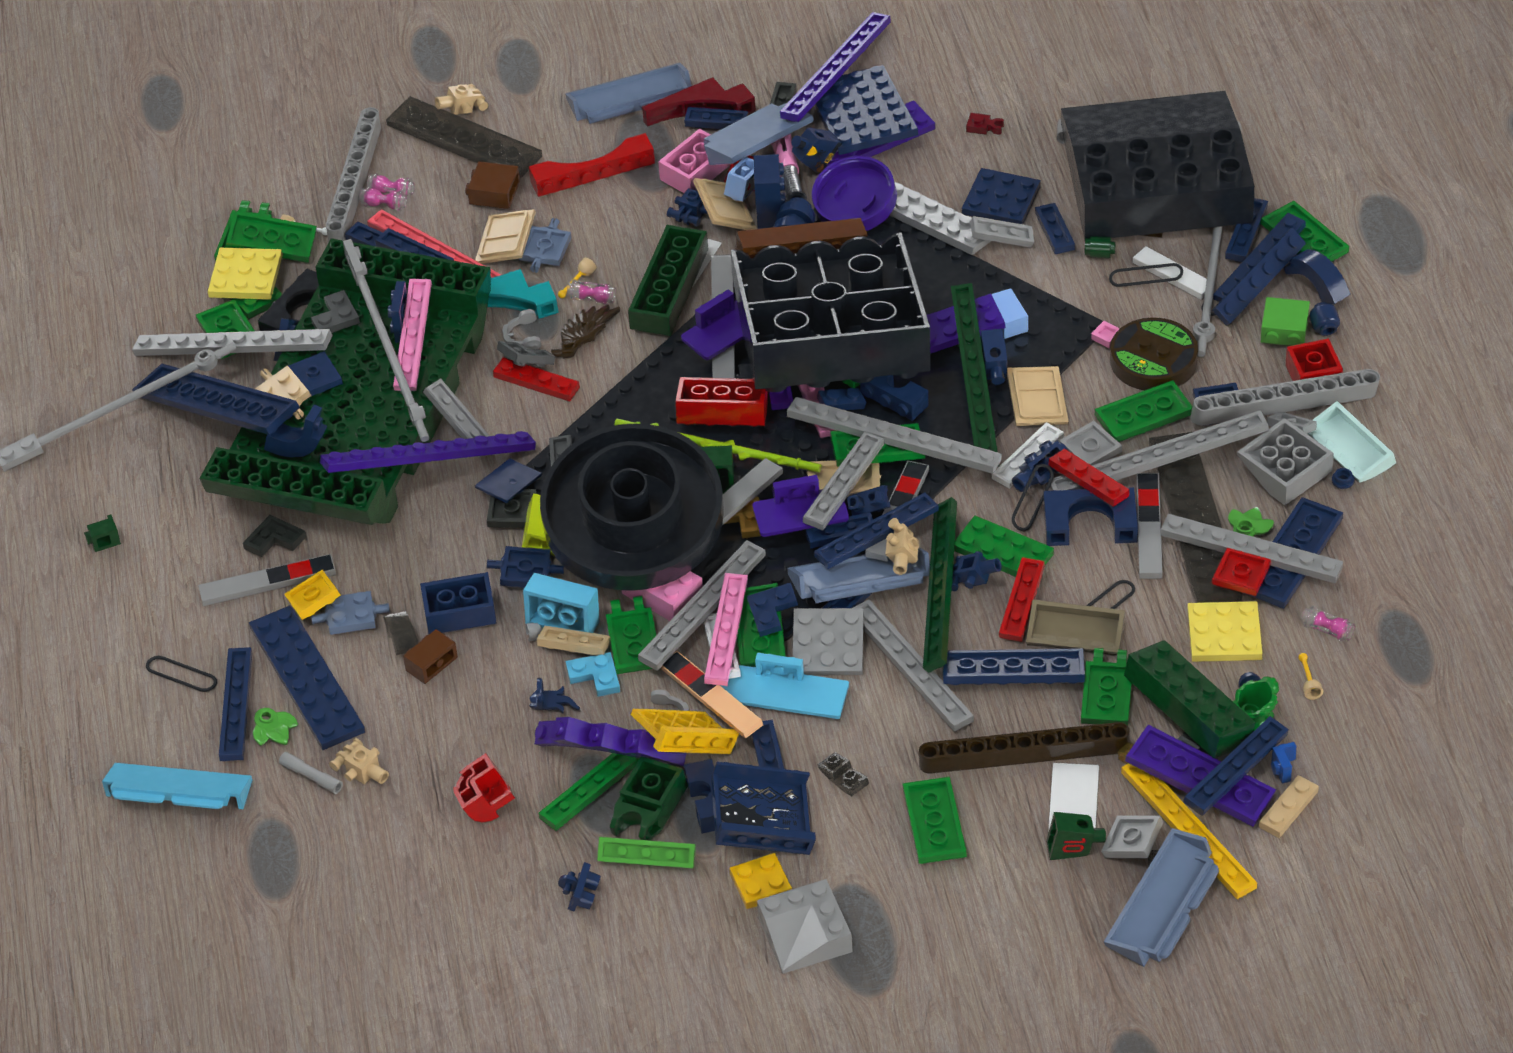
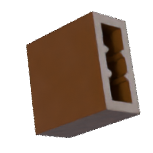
[465,161,520,209]

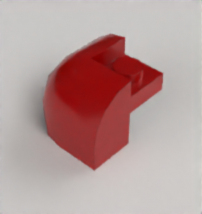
[453,753,515,822]

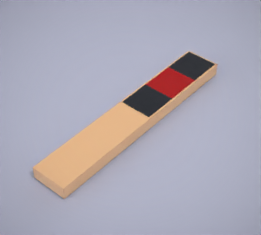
[661,651,763,739]

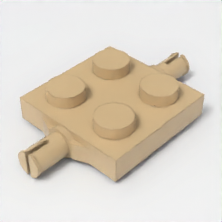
[255,365,311,419]

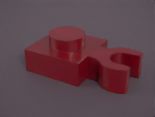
[966,113,1004,135]

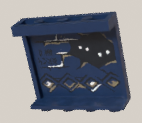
[711,762,816,855]

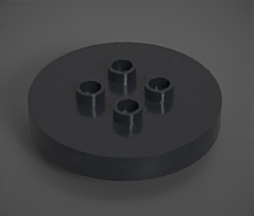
[540,423,724,591]

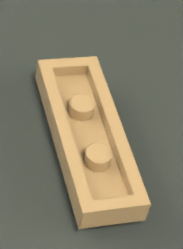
[537,626,610,656]
[1259,775,1319,838]

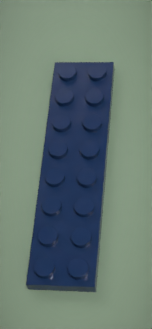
[249,605,365,750]

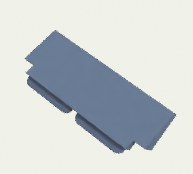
[565,63,691,124]
[703,103,814,165]
[788,547,930,603]
[1104,828,1219,967]

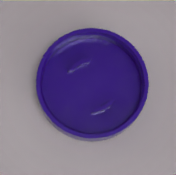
[812,156,897,231]

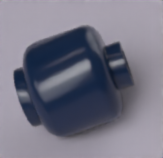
[1309,302,1340,336]

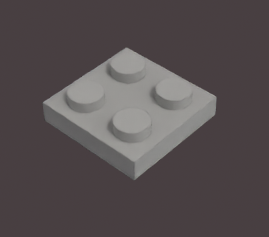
[1059,421,1122,465]
[1101,816,1163,858]

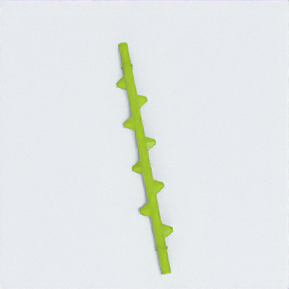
[614,419,822,473]

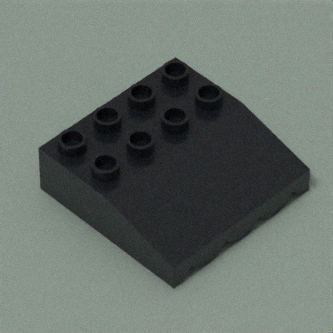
[1061,91,1255,240]
[731,232,930,392]

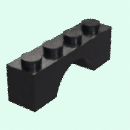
[258,268,319,331]

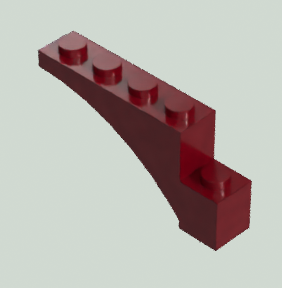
[642,77,756,127]

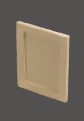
[693,178,757,230]
[475,209,536,264]
[1007,366,1069,426]
[807,461,881,497]

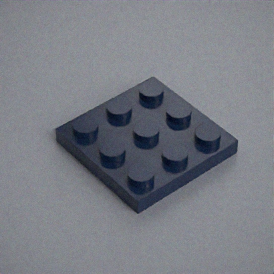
[962,168,1041,225]

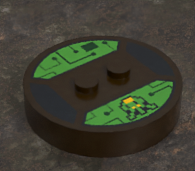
[1110,317,1198,391]

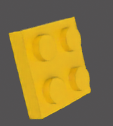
[284,570,341,620]
[729,853,792,909]

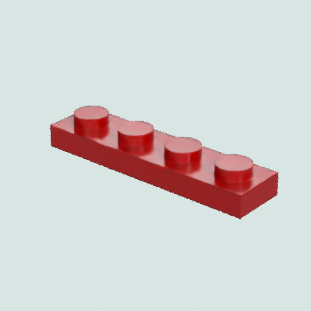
[493,357,580,402]
[1049,448,1130,507]
[999,557,1045,642]

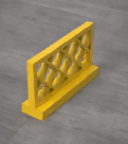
[630,708,739,754]

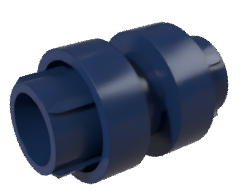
[773,198,816,227]

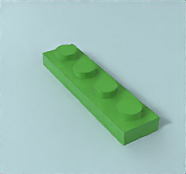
[597,837,696,869]

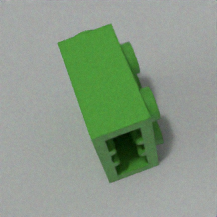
[1261,297,1310,346]

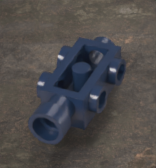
[1012,440,1068,492]

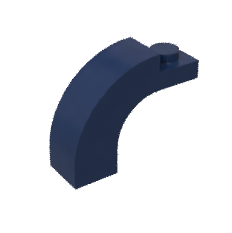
[1283,249,1351,304]
[264,405,327,457]

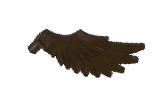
[551,305,620,358]

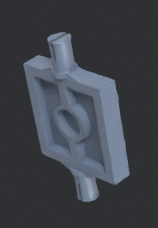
[519,218,571,273]
[312,591,390,635]

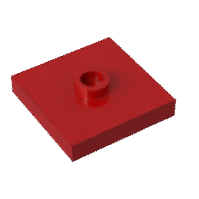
[1212,548,1271,596]

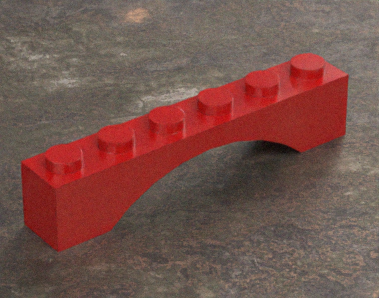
[529,133,655,197]

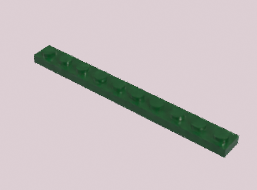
[951,283,1000,467]
[923,497,957,673]

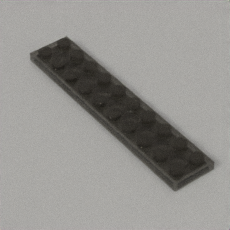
[1149,432,1243,603]

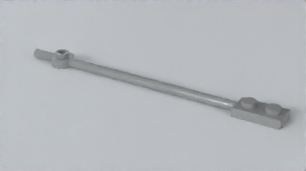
[1193,226,1222,357]
[343,239,429,442]
[0,342,237,472]

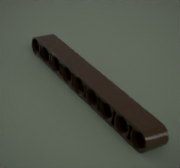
[919,722,1130,774]

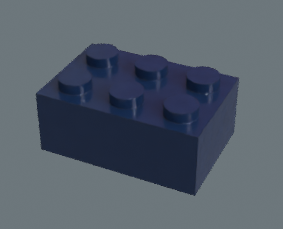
[754,154,786,229]
[420,572,497,634]

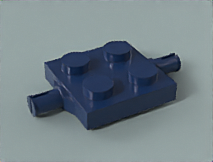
[487,546,564,588]

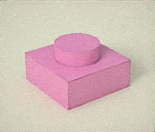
[1091,321,1119,348]

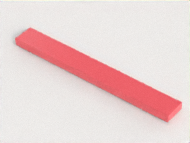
[367,209,501,278]

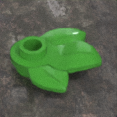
[1228,507,1274,537]
[253,708,298,746]

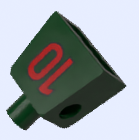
[1046,812,1106,860]

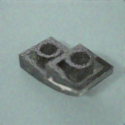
[383,611,418,655]
[817,752,869,797]

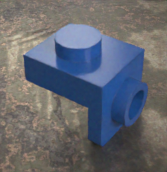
[1271,742,1297,784]

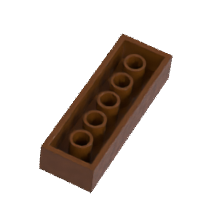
[735,218,867,258]

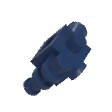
[667,188,708,227]
[952,551,1002,591]

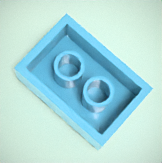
[523,573,600,633]

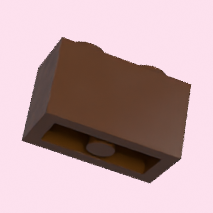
[403,629,458,684]

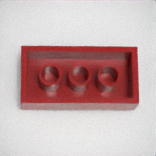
[675,377,768,427]

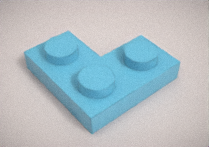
[565,652,620,697]

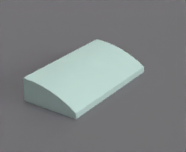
[1308,401,1396,483]

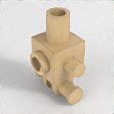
[435,84,488,115]
[885,518,919,575]
[329,738,389,784]

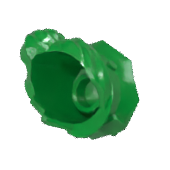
[1233,676,1279,731]

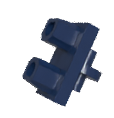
[847,485,891,516]
[558,862,601,911]

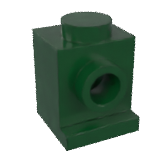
[84,514,121,552]

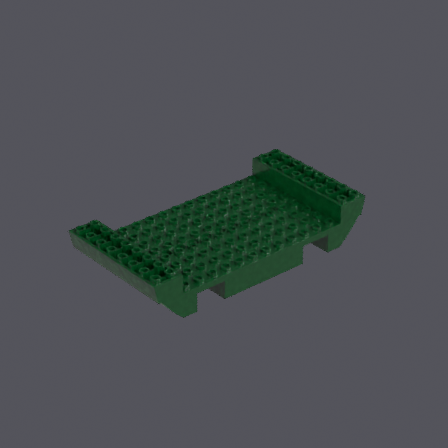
[199,238,491,525]

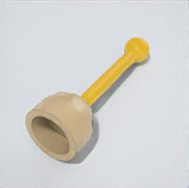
[558,257,596,298]
[1298,653,1323,700]

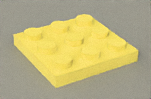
[208,248,283,300]
[1187,601,1262,662]

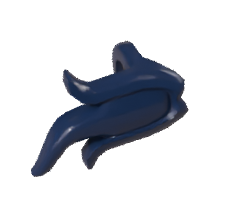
[529,678,580,713]

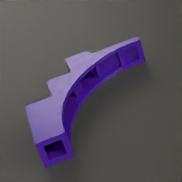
[534,717,686,767]

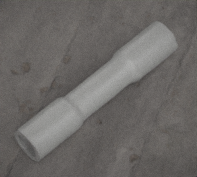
[279,752,343,794]

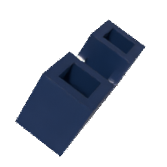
[860,375,929,421]
[684,759,715,834]

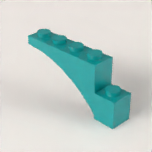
[488,269,559,319]

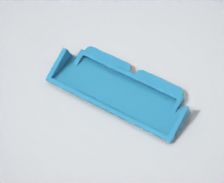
[102,763,252,809]

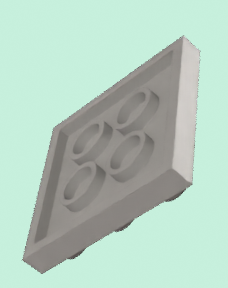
[793,608,864,675]

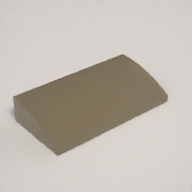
[1026,600,1125,654]

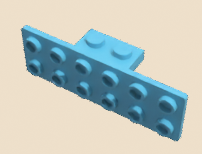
[720,653,849,719]

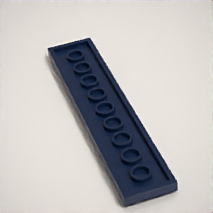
[132,364,300,435]

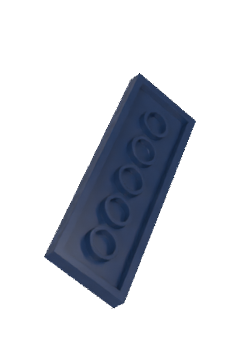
[1244,497,1343,609]
[943,648,1085,685]

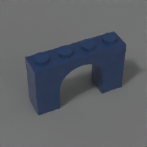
[1044,487,1138,546]

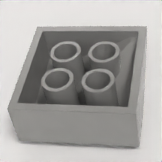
[1237,418,1334,506]
[757,879,853,974]

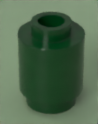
[1085,236,1116,258]

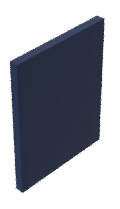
[475,458,542,503]

